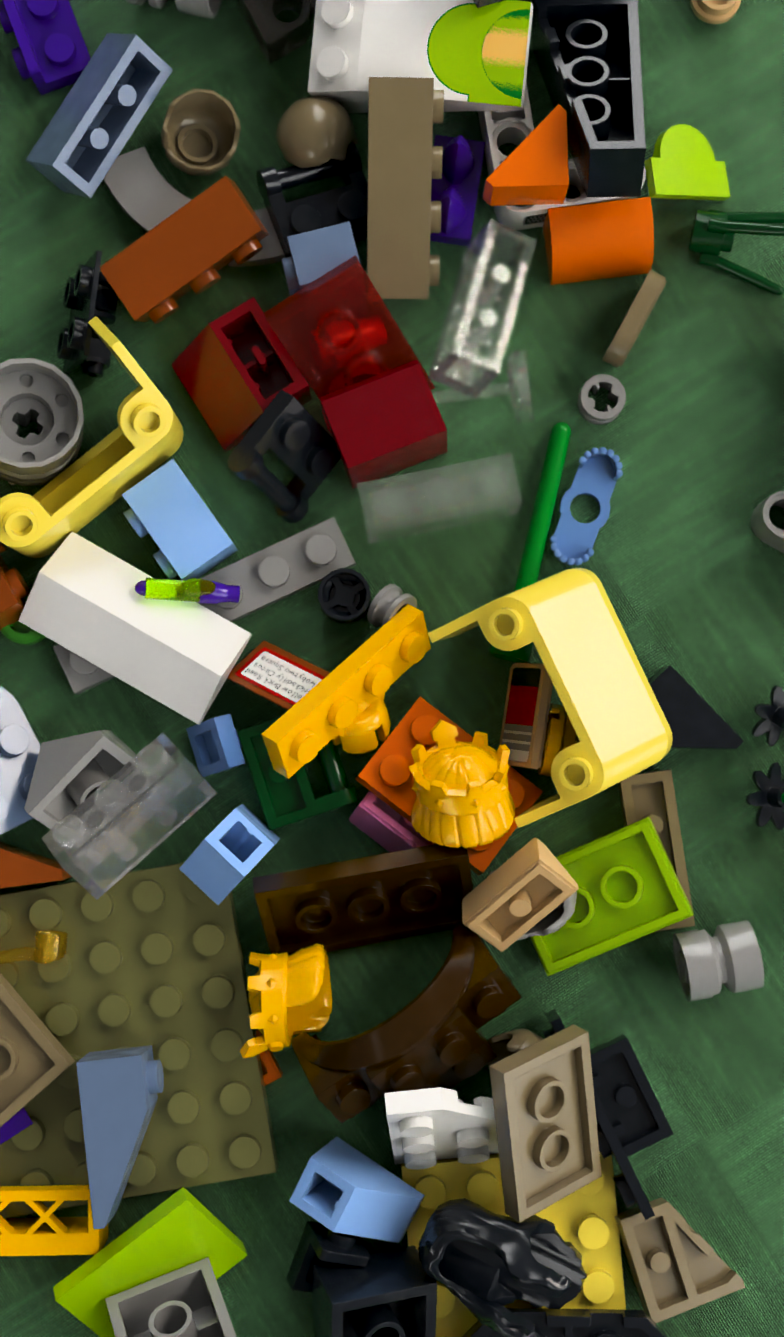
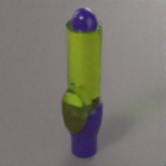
[135,578,240,604]

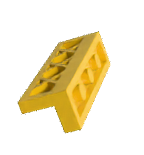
[0,1185,109,1256]

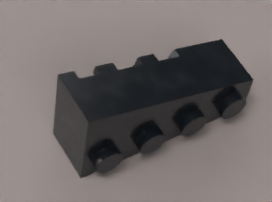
[532,0,646,197]

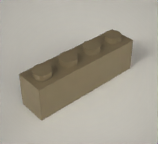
[367,77,444,300]

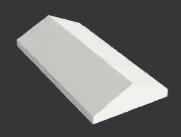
[18,532,252,725]

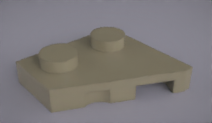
[615,1197,745,1323]

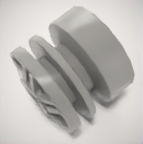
[0,358,84,486]

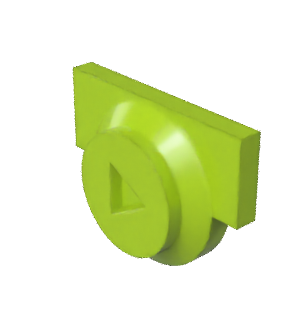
[644,124,730,201]

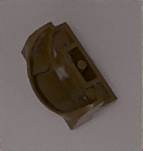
[291,919,522,1124]

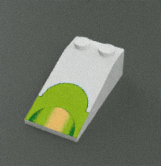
[307,0,533,113]

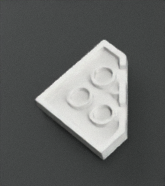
[384,1087,499,1170]

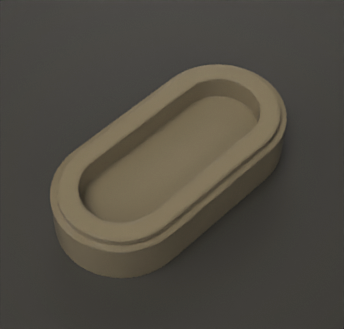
[602,269,667,368]

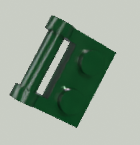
[237,717,359,830]

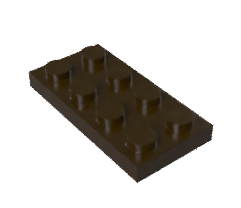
[253,844,473,955]

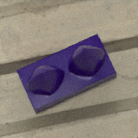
[430,134,485,247]

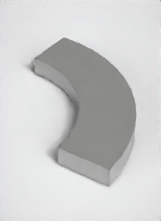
[104,146,286,267]

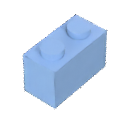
[121,459,238,584]

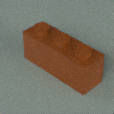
[100,175,269,324]

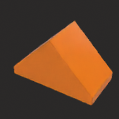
[483,104,569,206]

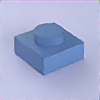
[186,714,245,778]

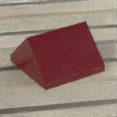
[319,359,447,489]

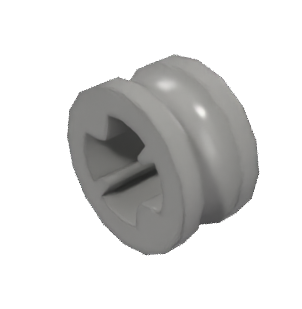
[577,374,626,425]
[367,584,417,627]

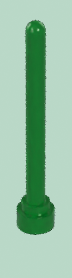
[489,422,571,663]

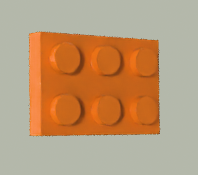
[355,696,543,876]

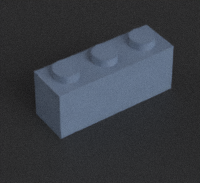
[25,33,173,198]

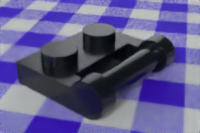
[256,143,368,258]
[228,389,341,523]

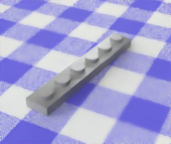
[53,517,356,695]

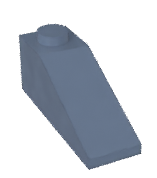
[76,1045,164,1230]

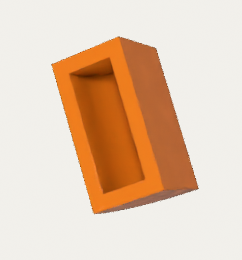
[543,197,654,285]

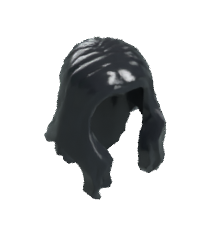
[418,1198,587,1337]

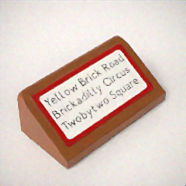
[227,640,330,710]

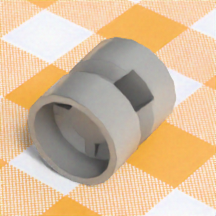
[673,920,764,1002]

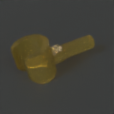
[0,930,68,964]

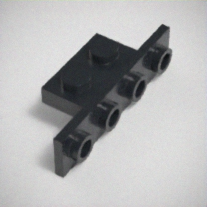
[543,1009,674,1220]

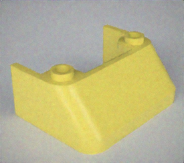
[0,316,184,558]
[427,568,673,828]

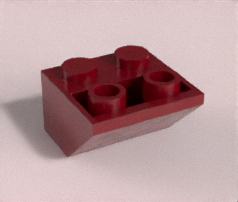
[171,296,312,452]

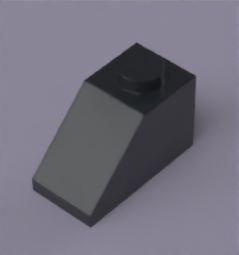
[648,665,744,749]

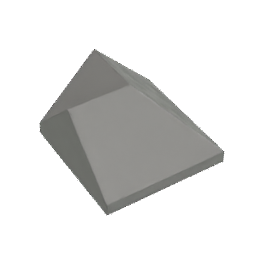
[24,730,167,860]

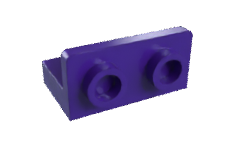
[0,0,91,95]

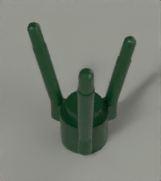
[688,209,784,296]

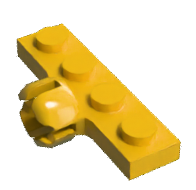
[261,604,431,779]

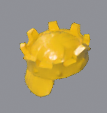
[408,719,516,848]
[240,943,333,1058]

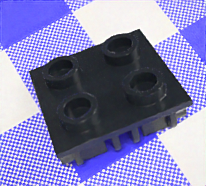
[57,250,118,378]

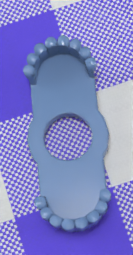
[550,447,623,566]

